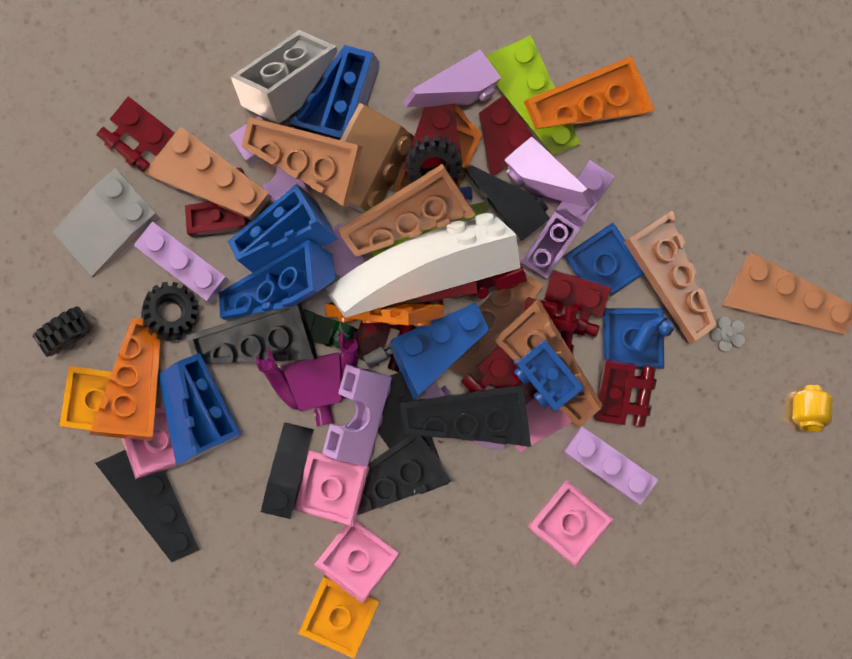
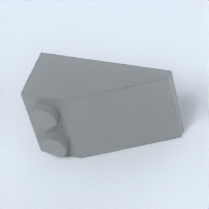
[231,30,338,124]
[52,168,160,277]

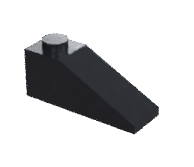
[463,164,550,241]
[261,422,314,519]

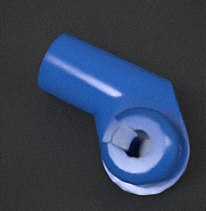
[631,316,674,353]

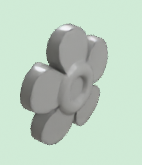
[710,317,745,352]

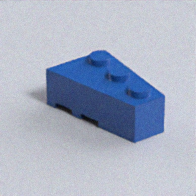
[289,45,380,140]
[228,184,338,272]
[389,302,489,400]
[158,353,241,466]

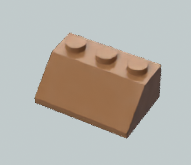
[340,103,414,213]

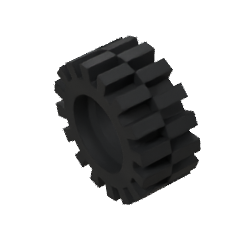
[406,135,463,185]
[141,282,198,341]
[32,306,93,357]

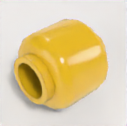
[792,385,833,432]

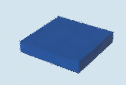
[563,223,644,298]
[602,308,664,369]

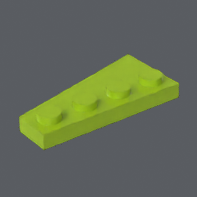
[485,35,581,157]

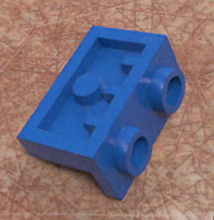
[513,340,584,412]

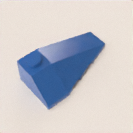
[219,239,335,320]

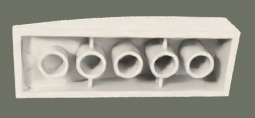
[326,213,520,318]

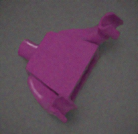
[254,332,358,427]

